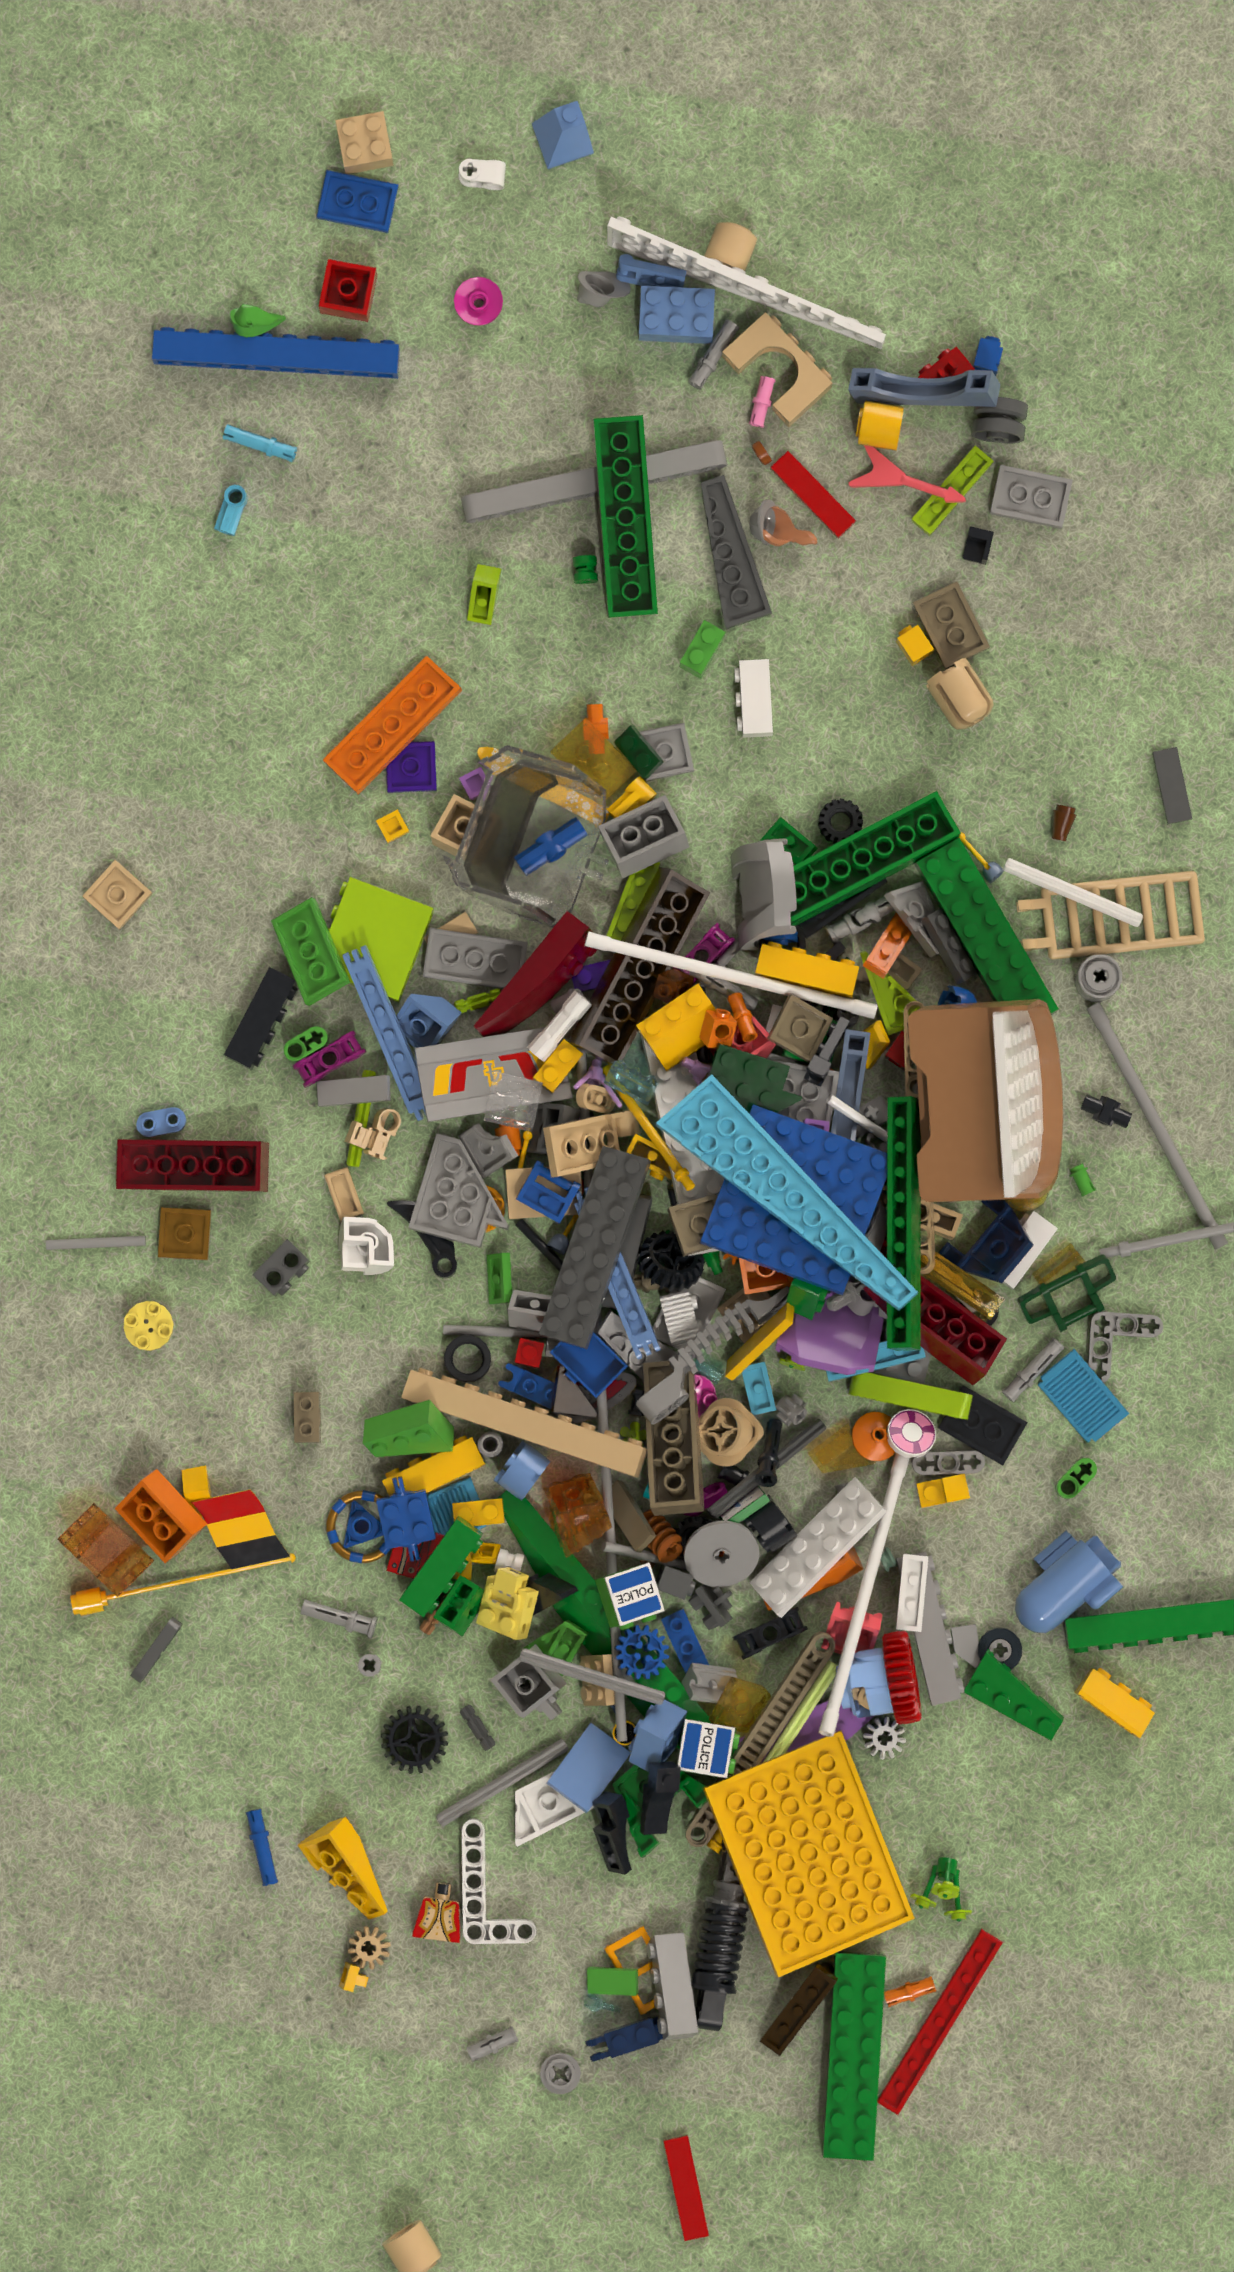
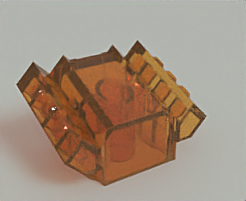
[542,1473,612,1558]
[57,1503,154,1597]

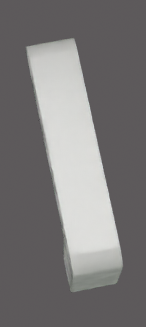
[462,1818,537,1944]

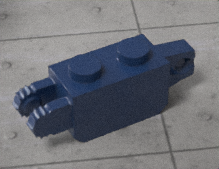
[585,2017,663,2062]

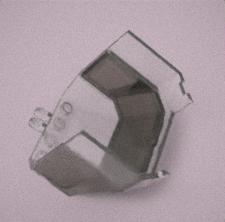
[443,745,609,928]

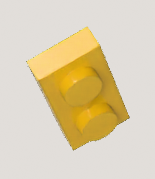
[533,1039,583,1094]
[452,1498,505,1526]

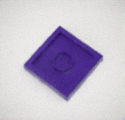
[386,741,437,793]

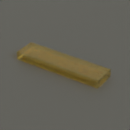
[921,1252,1005,1320]

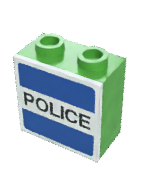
[595,1563,665,1630]
[678,1719,740,1778]

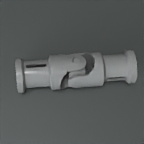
[824,891,896,945]

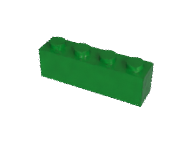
[399,1516,483,1618]

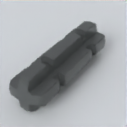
[460,1704,495,1751]

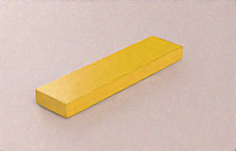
[725,1302,794,1380]

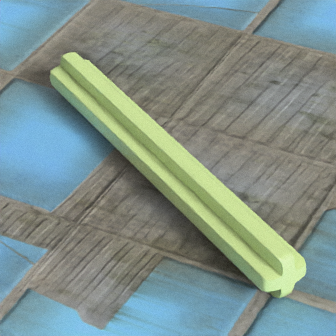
[763,1661,838,1762]

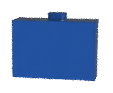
[550,1332,628,1398]

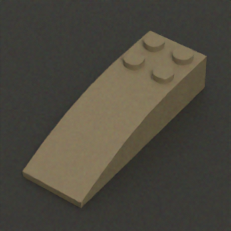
[643,1360,704,1516]

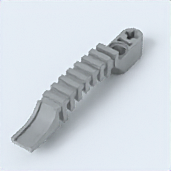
[636,1286,790,1424]

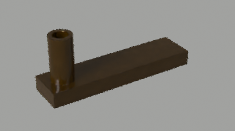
[760,1962,838,2056]

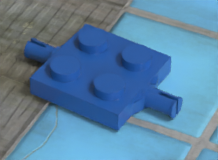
[376,1476,436,1561]

